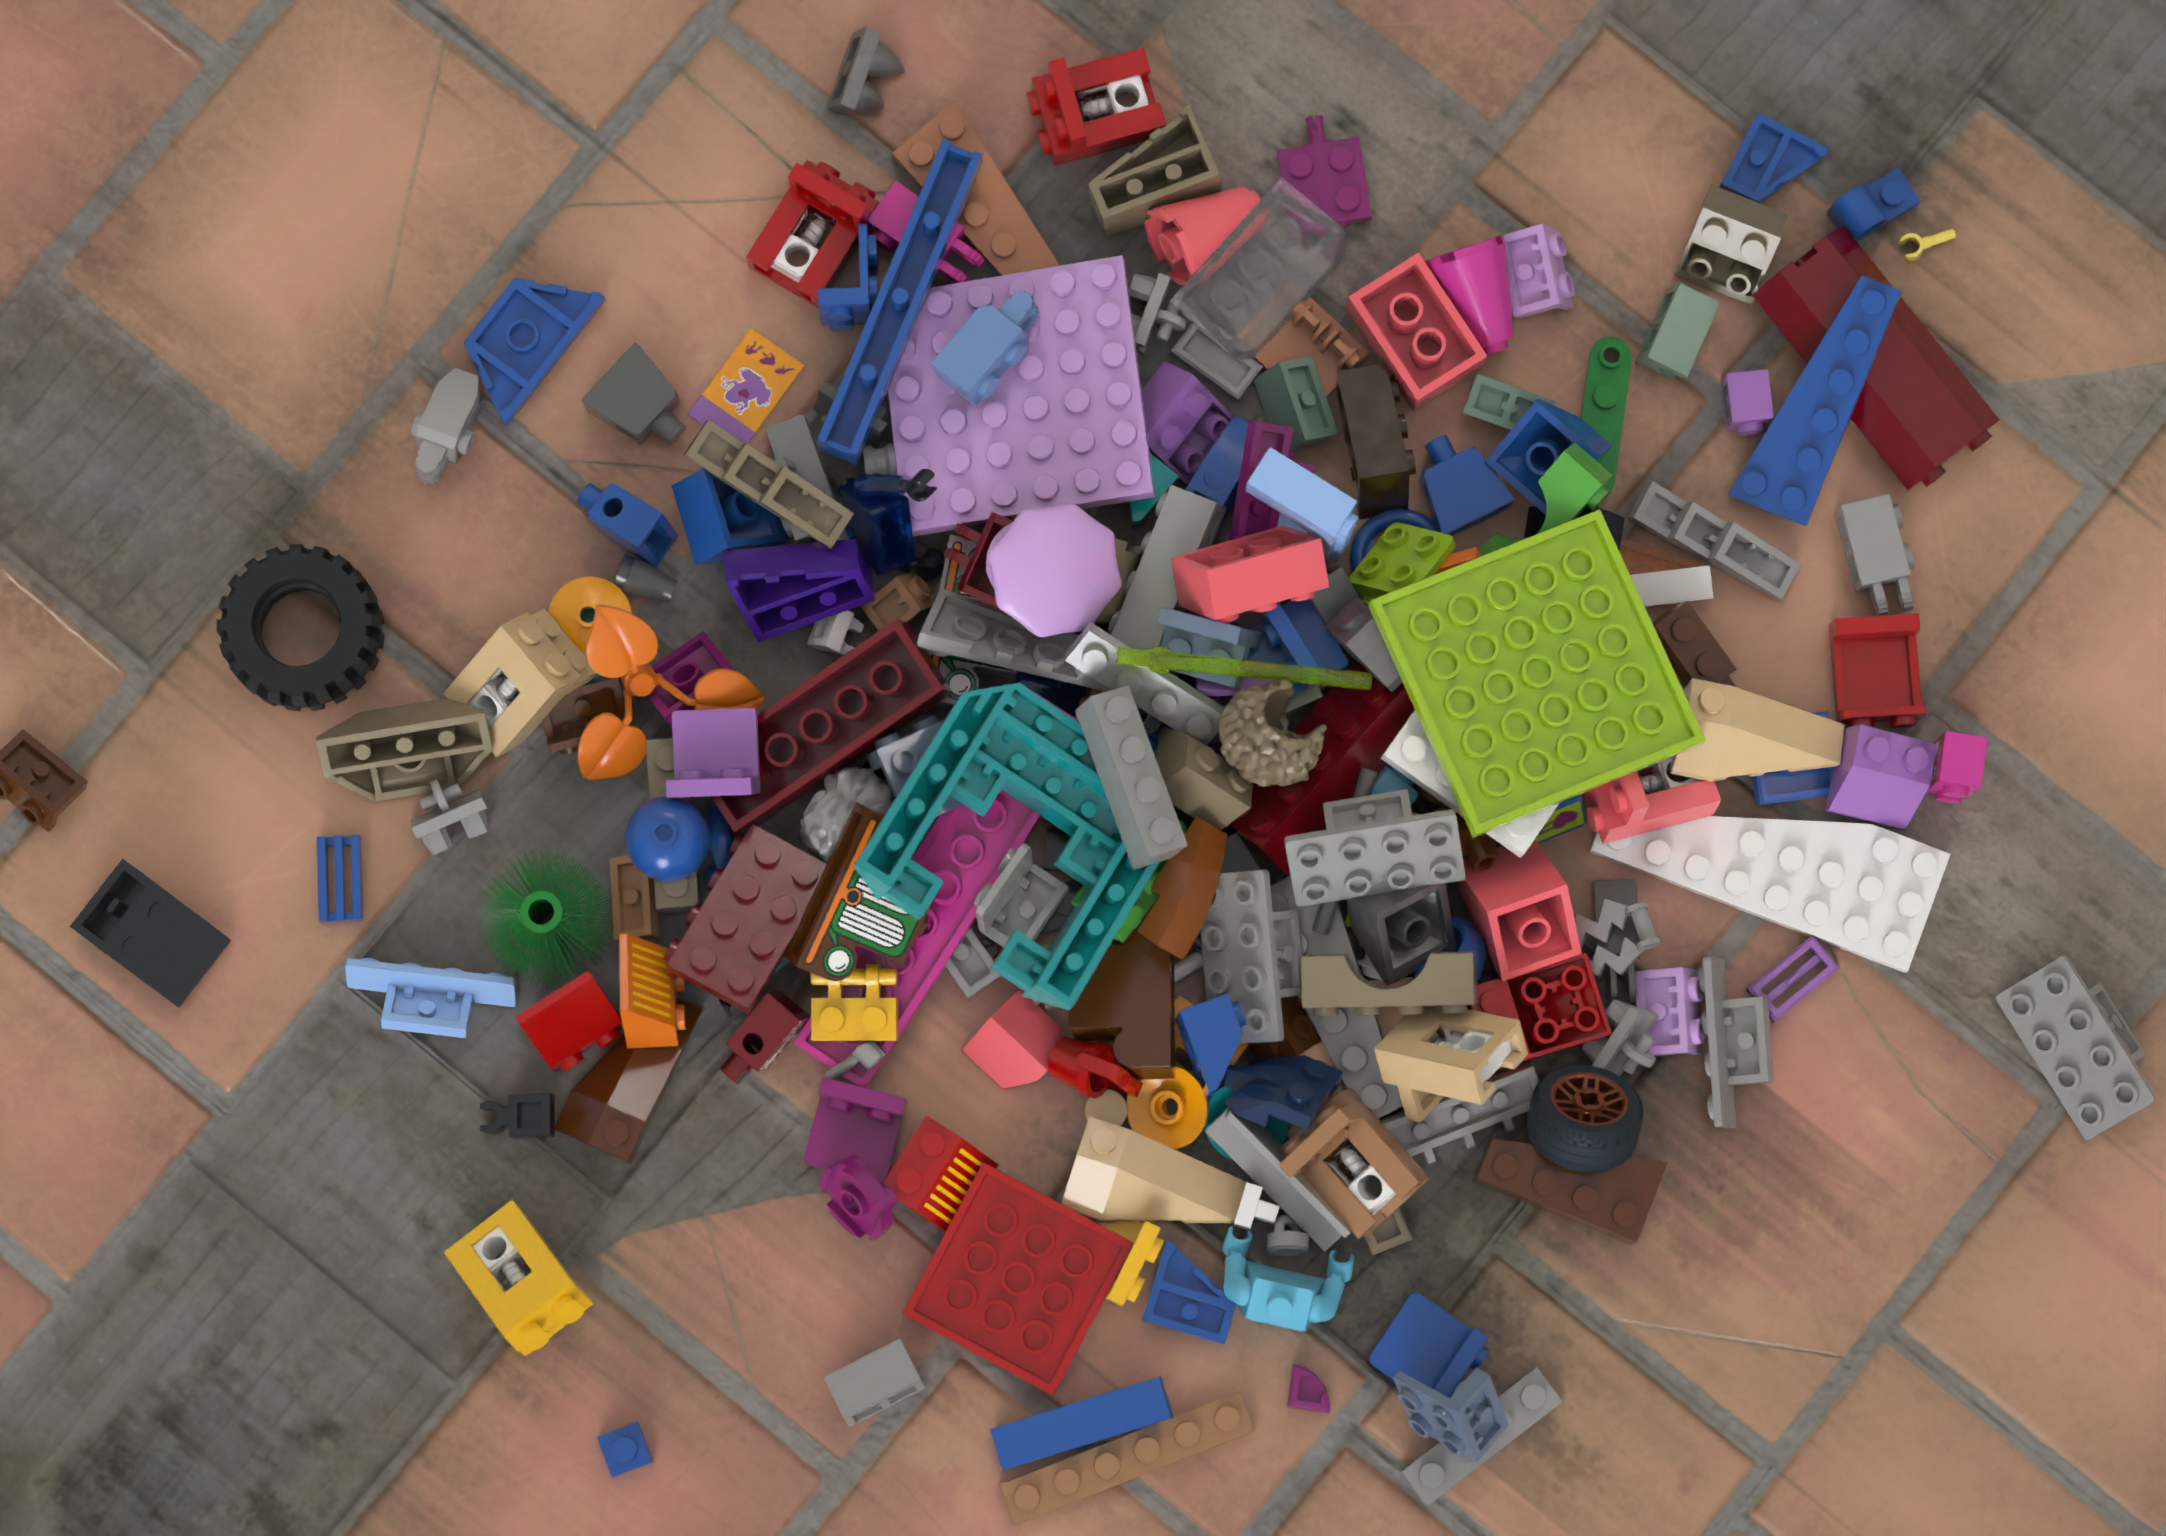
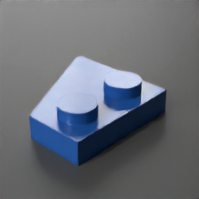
[1719,112,1829,203]
[1142,1241,1236,1345]

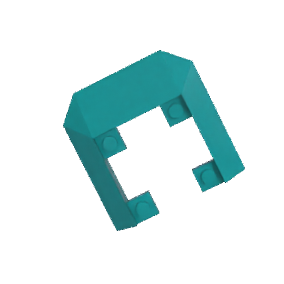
[853,683,1159,1010]

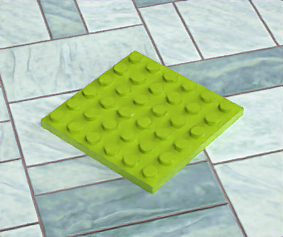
[1368,510,1706,838]

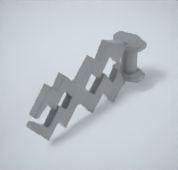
[1575,899,1660,976]

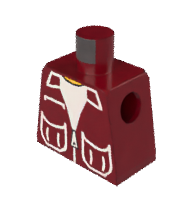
[720,990,810,1084]

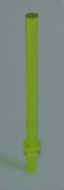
[1116,646,1372,690]

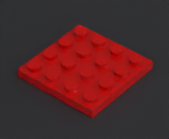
[902,1162,1134,1395]

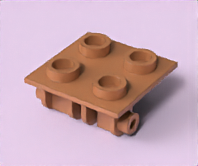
[1252,296,1370,398]

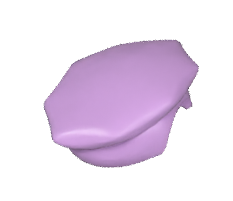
[986,504,1121,637]

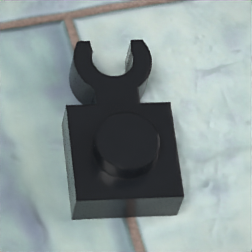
[480,1093,555,1139]

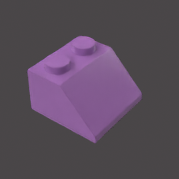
[1825,724,1938,830]

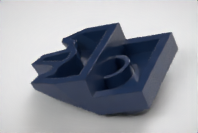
[1224,1055,1343,1131]

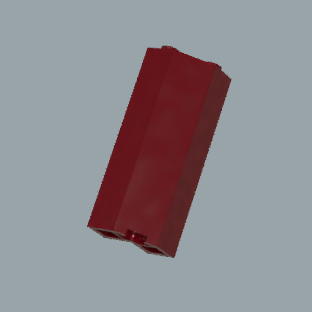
[1752,225,1999,490]

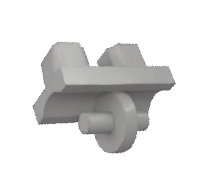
[1129,273,1187,355]
[410,779,489,855]
[1582,1000,1659,1076]

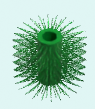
[478,849,614,987]

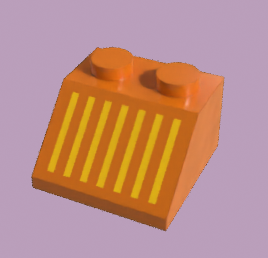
[619,934,686,1049]

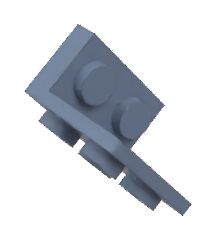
[1393,1367,1509,1462]

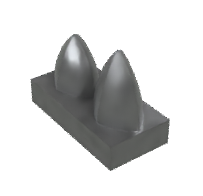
[826,27,905,115]

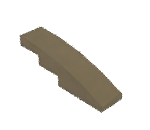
[683,419,854,549]

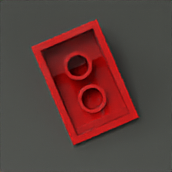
[515,970,623,1073]

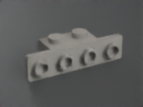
[766,415,849,544]
[1699,956,1774,1128]

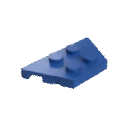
[464,278,606,426]

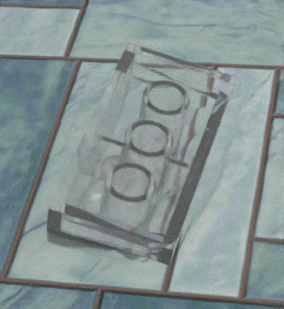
[1170,178,1345,360]

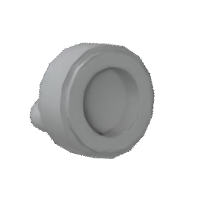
[1267,1214,1309,1257]

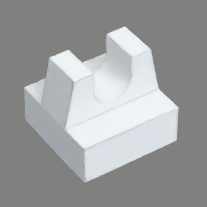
[807,610,864,655]
[1234,1182,1280,1230]

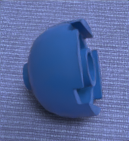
[624,796,711,883]

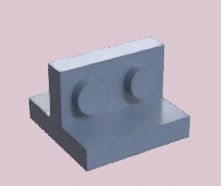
[1156,607,1263,689]

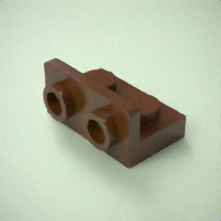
[0,729,88,832]

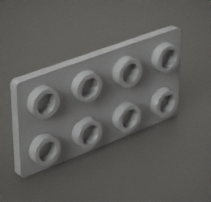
[1284,789,1466,907]
[1200,870,1302,1044]
[1996,955,2157,1140]

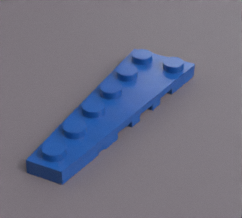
[1729,275,1902,526]

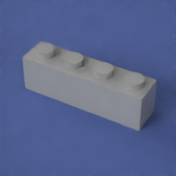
[1108,485,1227,662]
[1075,685,1188,870]

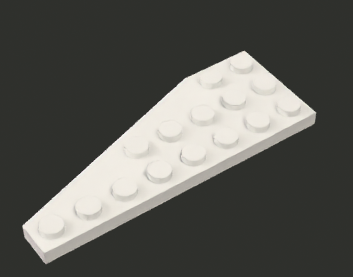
[1589,816,1951,973]

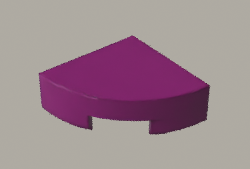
[1287,1364,1330,1414]

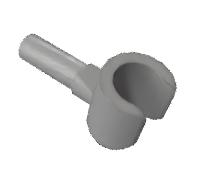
[825,1041,885,1079]

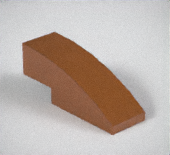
[1138,816,1227,960]

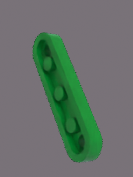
[1580,337,1632,498]

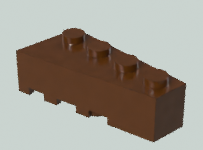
[1473,1139,1667,1245]

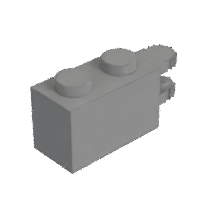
[1834,494,1914,616]

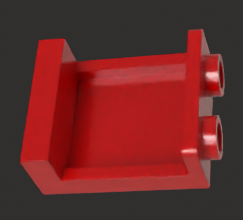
[1828,613,1927,728]

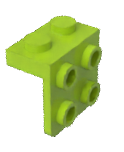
[1348,522,1456,608]

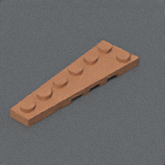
[892,101,1060,276]

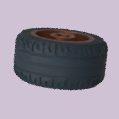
[1527,1065,1644,1172]

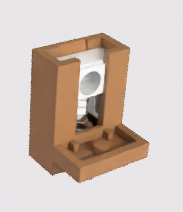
[1279,1089,1430,1239]

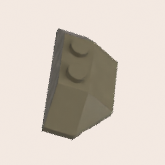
[316,698,493,802]

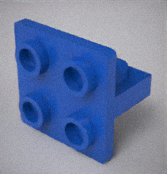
[1246,599,1348,700]

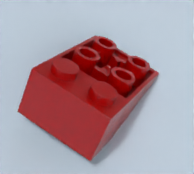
[1467,953,1612,1071]

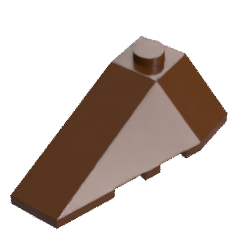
[555,998,703,1164]

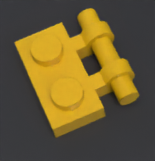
[811,964,898,1041]

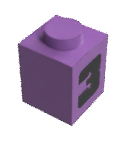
[1721,369,1774,435]

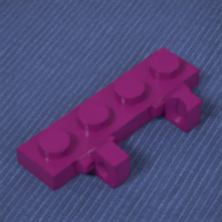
[1229,420,1316,540]

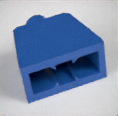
[1420,434,1515,537]
[577,483,679,567]

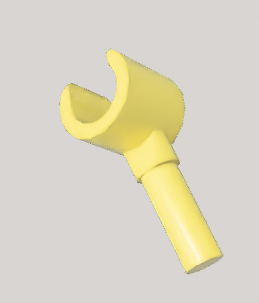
[1899,228,1956,261]

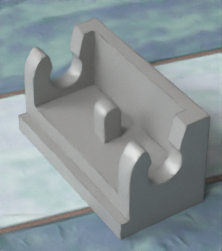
[823,1338,925,1427]

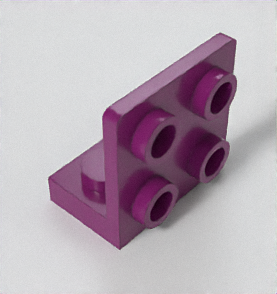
[803,1077,907,1184]

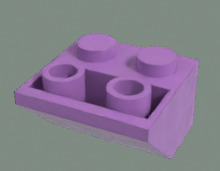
[1142,361,1234,486]

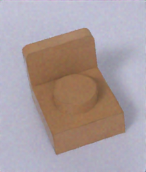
[860,572,934,631]

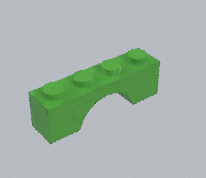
[1479,442,1613,556]

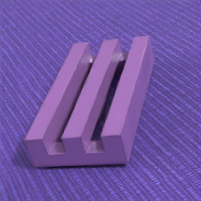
[1746,935,1840,1022]

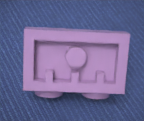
[1503,224,1575,319]
[1635,967,1706,1056]

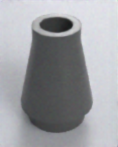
[613,554,678,603]

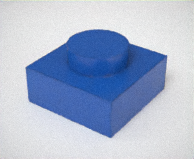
[597,1421,653,1478]

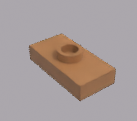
[609,855,659,943]

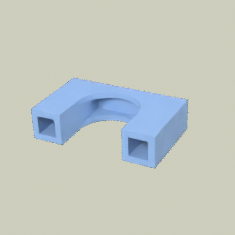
[1245,447,1359,565]

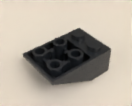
[70,859,232,1008]

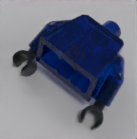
[838,469,944,581]

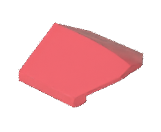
[962,989,1061,1090]

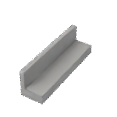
[1205,1107,1352,1252]

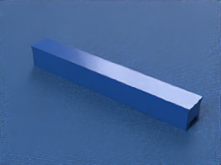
[817,138,983,466]

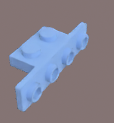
[345,958,517,1038]

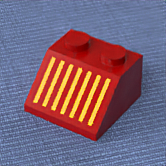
[882,1115,999,1232]

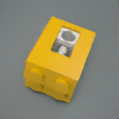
[444,1200,593,1357]

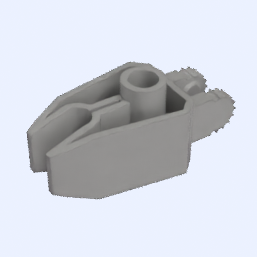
[411,368,480,486]

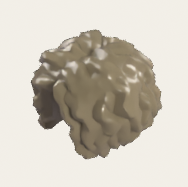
[1219,679,1327,787]

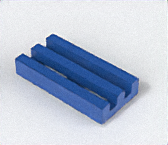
[317,835,363,922]

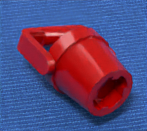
[1048,1036,1143,1098]

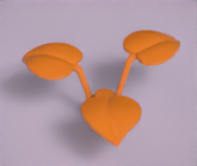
[577,605,764,780]

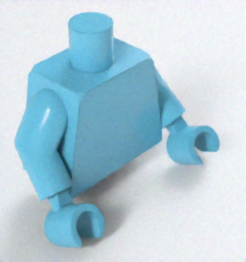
[1222,1226,1354,1331]

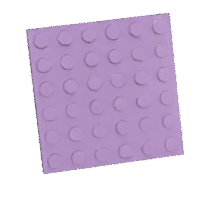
[888,255,1155,538]

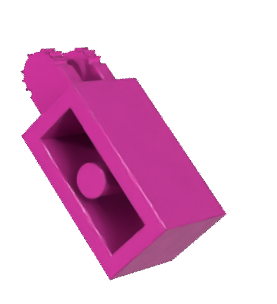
[867,180,985,283]

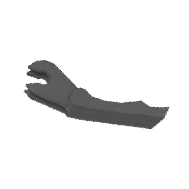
[1594,879,1640,1003]

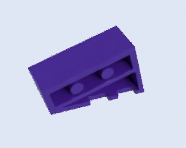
[723,539,875,643]

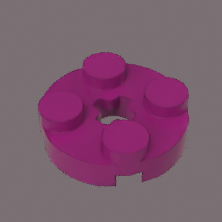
[820,1155,897,1240]

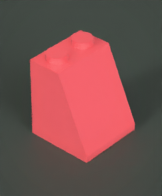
[1458,839,1582,982]

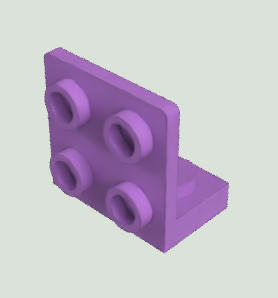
[666,708,761,798]

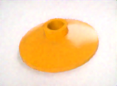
[548,576,632,659]
[1126,1066,1208,1149]

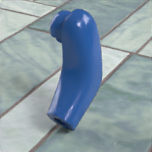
[705,806,734,883]

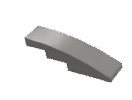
[1627,481,1801,600]

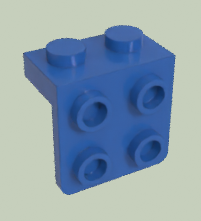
[818,224,879,331]
[1369,1293,1490,1398]

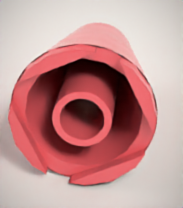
[1144,186,1264,286]

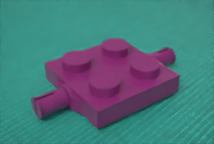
[1277,115,1372,256]

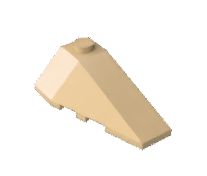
[1670,678,1845,782]
[1061,1116,1246,1223]

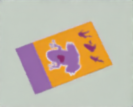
[688,328,805,443]

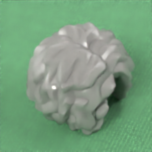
[800,767,895,863]

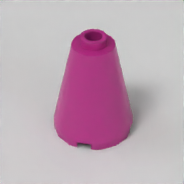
[1425,235,1514,355]

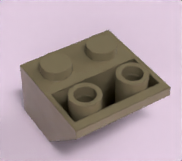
[1675,184,1788,305]

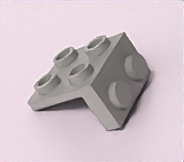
[974,843,1069,947]

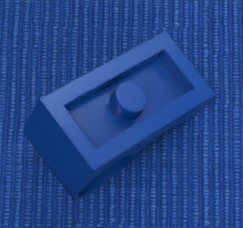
[1826,167,1921,242]

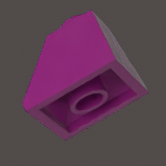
[647,631,734,724]

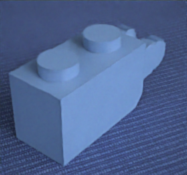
[930,290,1039,406]

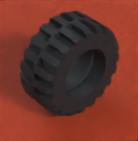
[217,544,385,712]

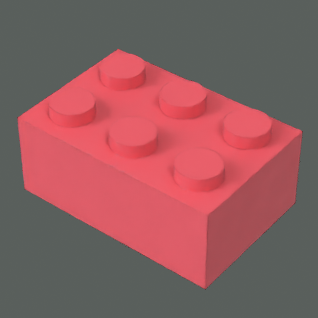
[1345,252,1487,411]
[1170,525,1329,623]

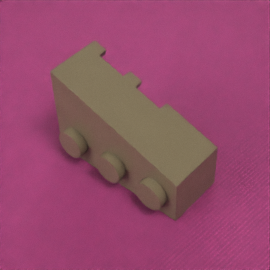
[1088,104,1221,239]

